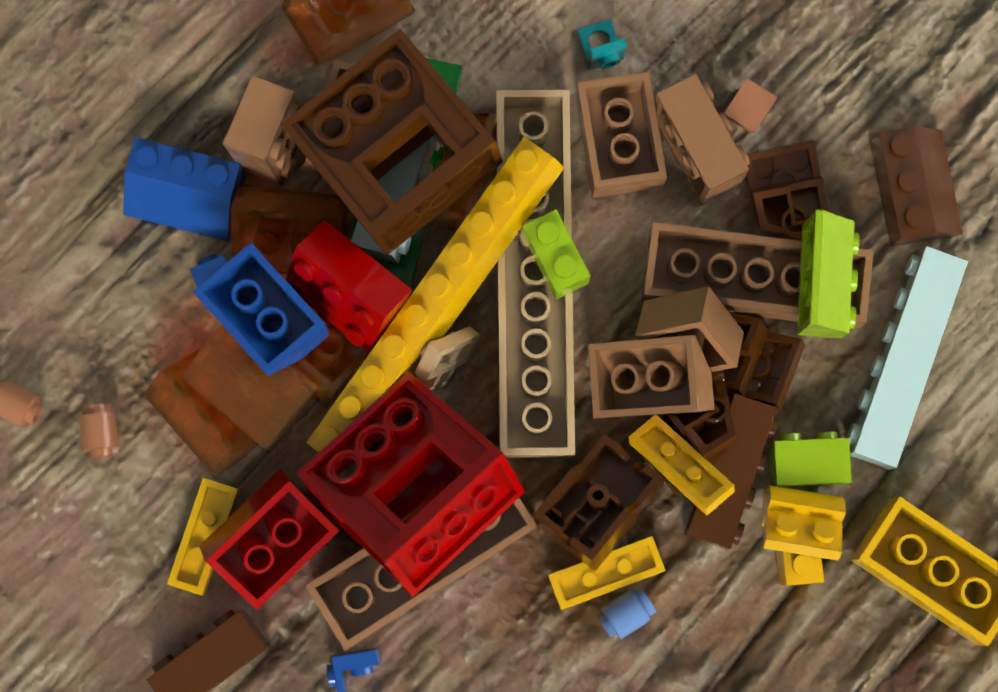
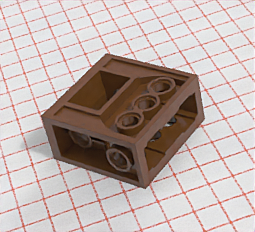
[281,28,503,255]

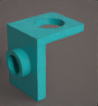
[577,19,627,70]

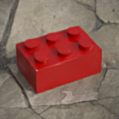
[285,220,412,353]
[199,468,339,610]

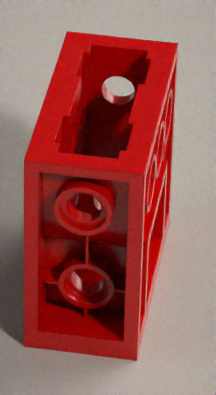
[297,372,525,597]

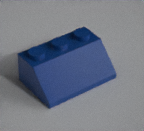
[123,137,247,242]
[192,243,330,376]

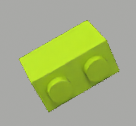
[522,209,591,300]
[769,432,852,487]

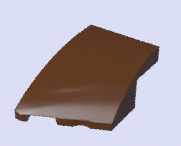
[746,140,829,240]
[723,312,805,410]
[650,370,736,495]

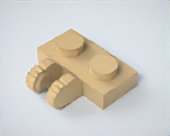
[415,326,480,391]

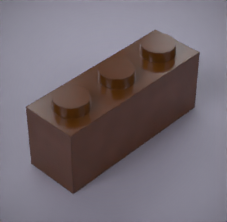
[146,609,271,692]

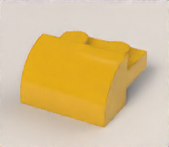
[762,485,846,561]

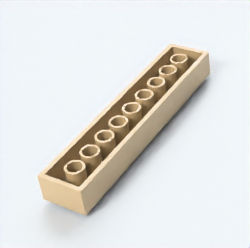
[496,90,575,458]

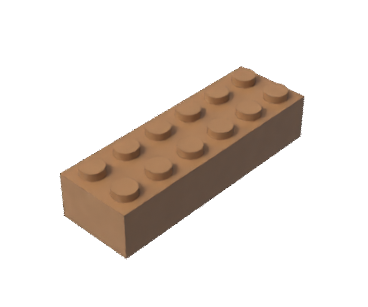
[641,222,874,329]
[305,498,538,651]

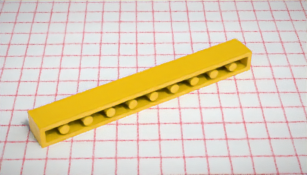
[306,137,565,467]

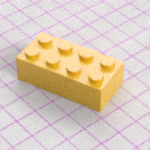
[850,496,998,646]

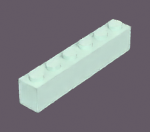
[846,246,968,470]

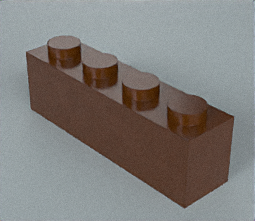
[684,393,779,550]

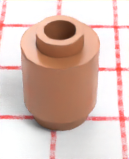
[0,380,44,429]
[79,404,120,459]

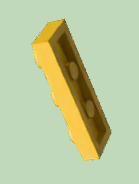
[628,414,735,515]
[167,478,240,596]
[548,536,666,610]

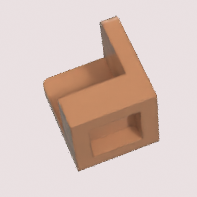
[724,79,777,133]

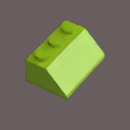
[797,210,860,339]

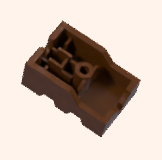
[533,434,664,572]

